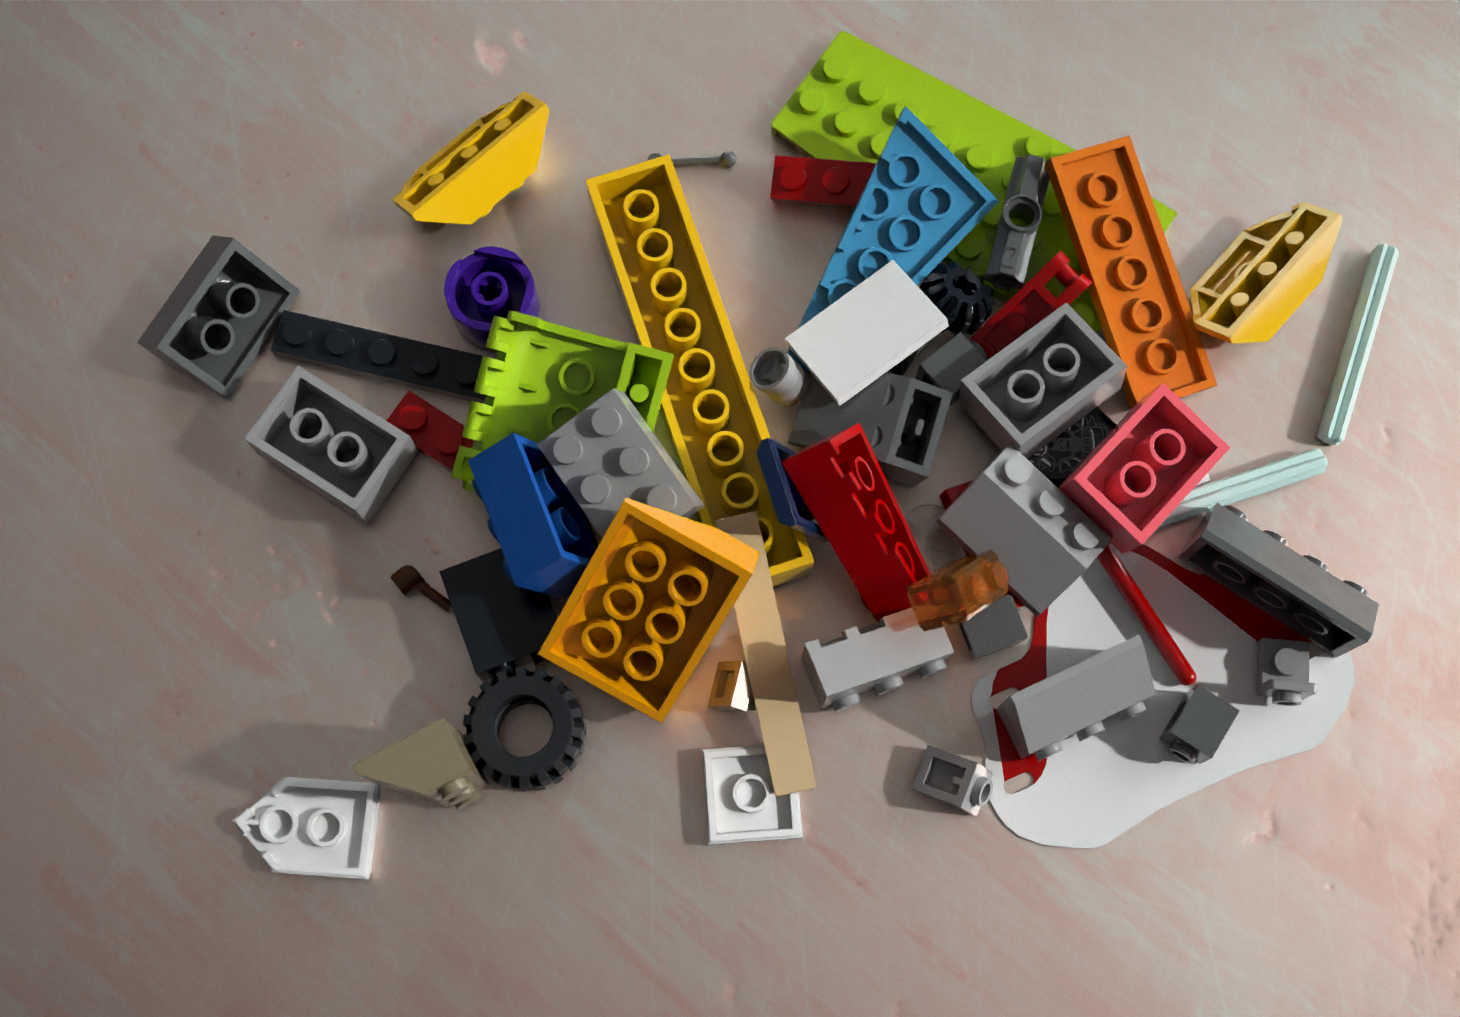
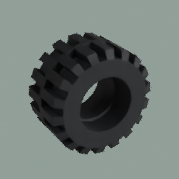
[463,667,587,792]

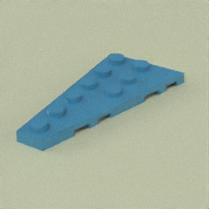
[786,106,999,373]

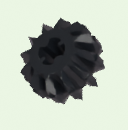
[919,261,995,336]

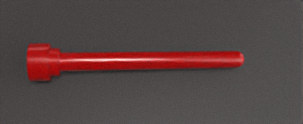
[1097,543,1197,686]

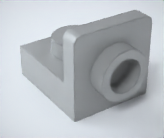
[1257,638,1317,706]
[911,745,993,816]

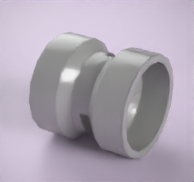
[749,347,810,406]

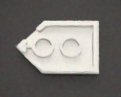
[232,777,381,879]

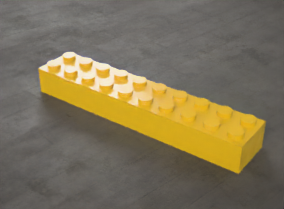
[585,154,814,587]

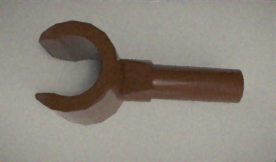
[391,565,452,612]

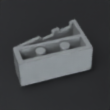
[801,601,954,713]

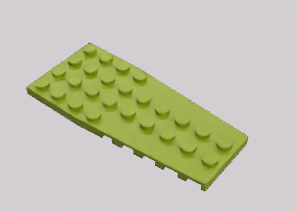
[771,31,1178,334]

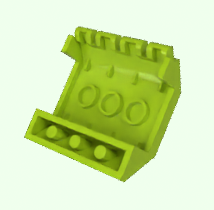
[451,311,674,525]

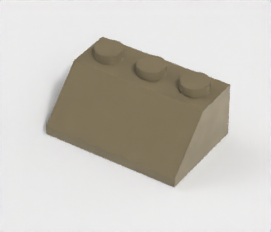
[353,717,490,810]

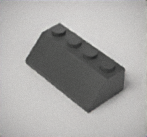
[1178,503,1379,658]

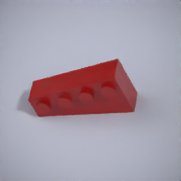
[781,423,938,621]

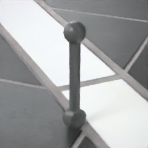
[647,151,737,168]

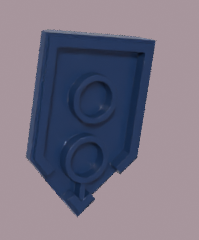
[756,438,828,542]

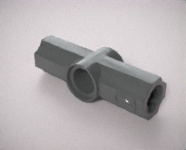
[984,154,1050,291]

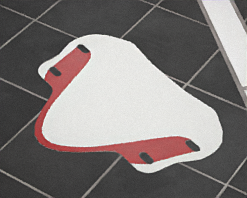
[971,542,1355,849]

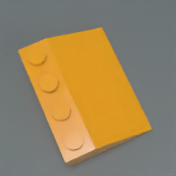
[538,498,760,723]

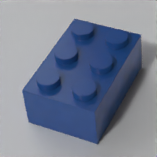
[468,433,598,599]

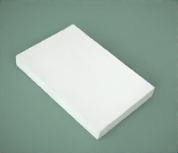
[785,260,949,406]

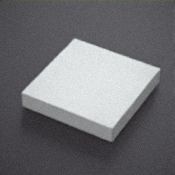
[701,745,803,846]

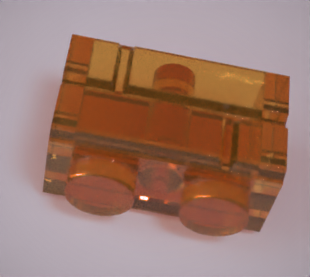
[907,550,1009,631]

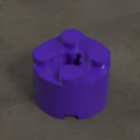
[444,246,540,349]

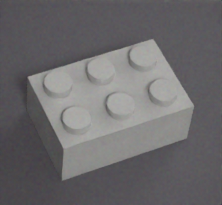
[959,302,1127,459]
[244,366,419,524]
[537,388,705,538]

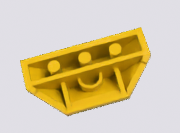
[392,91,550,225]
[1190,201,1342,344]

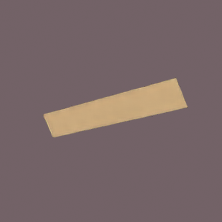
[715,511,817,797]

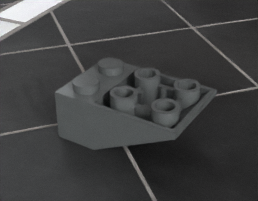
[787,371,953,487]

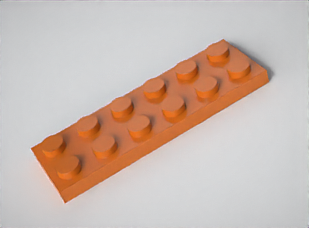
[1044,135,1218,410]

